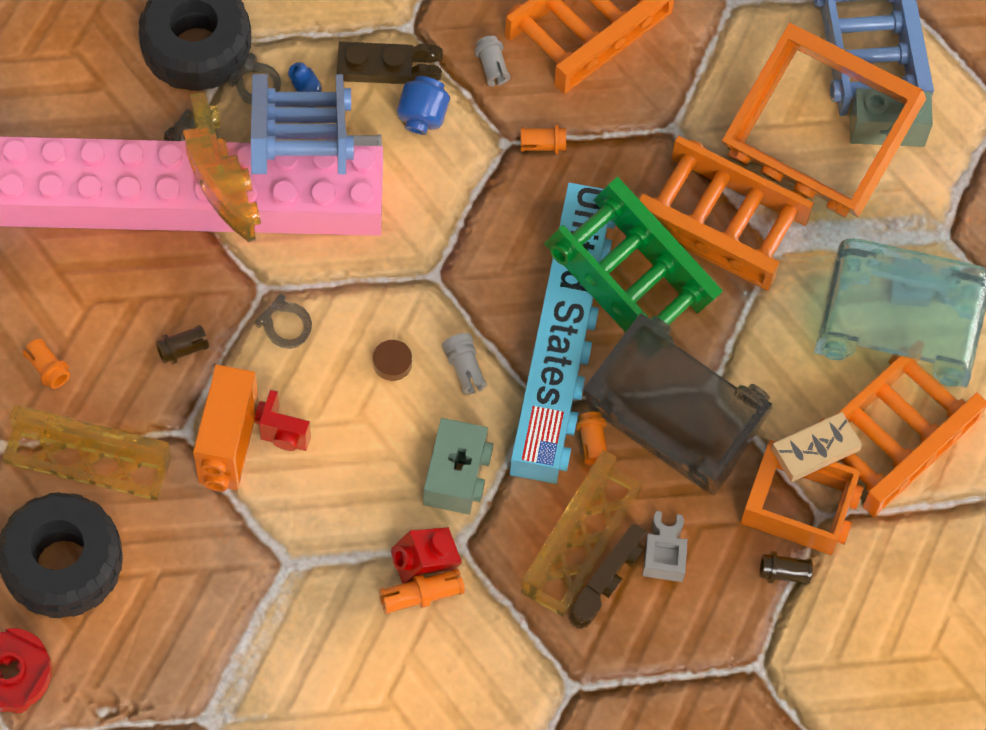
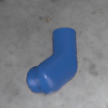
[288,62,322,92]

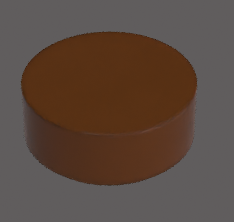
[373,340,412,381]

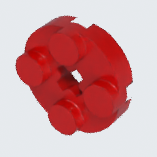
[0,628,52,714]

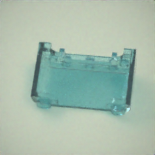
[814,238,986,388]

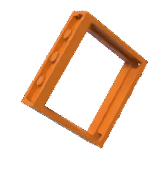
[722,22,926,218]

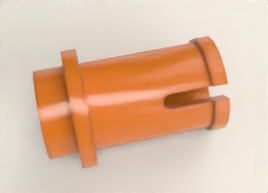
[521,125,566,155]
[23,338,70,389]
[576,412,610,465]

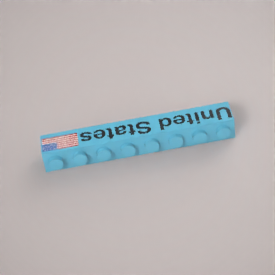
[510,183,615,484]

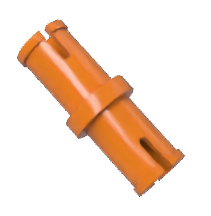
[379,568,465,615]

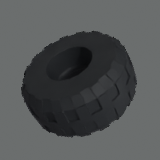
[139,0,252,91]
[0,492,123,619]

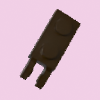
[337,41,443,84]
[568,523,647,629]

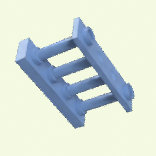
[813,0,934,116]
[251,74,354,174]

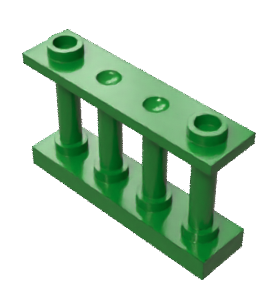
[544,176,723,359]

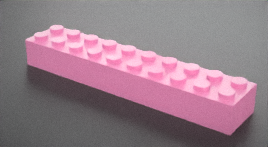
[0,137,383,236]

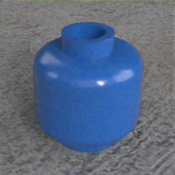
[396,76,450,135]

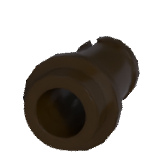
[156,325,209,365]
[760,551,813,585]

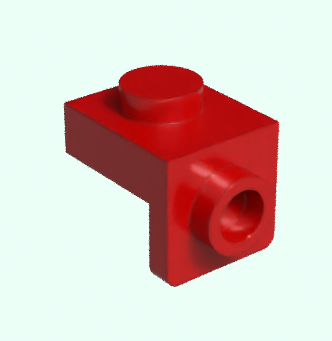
[254,390,311,451]
[391,527,462,584]

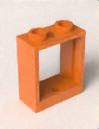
[193,364,259,492]
[740,439,864,556]

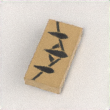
[771,412,863,482]

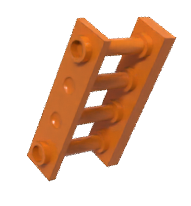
[505,0,674,94]
[639,135,814,291]
[818,340,986,517]

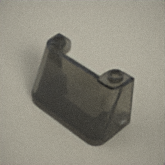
[583,313,772,495]

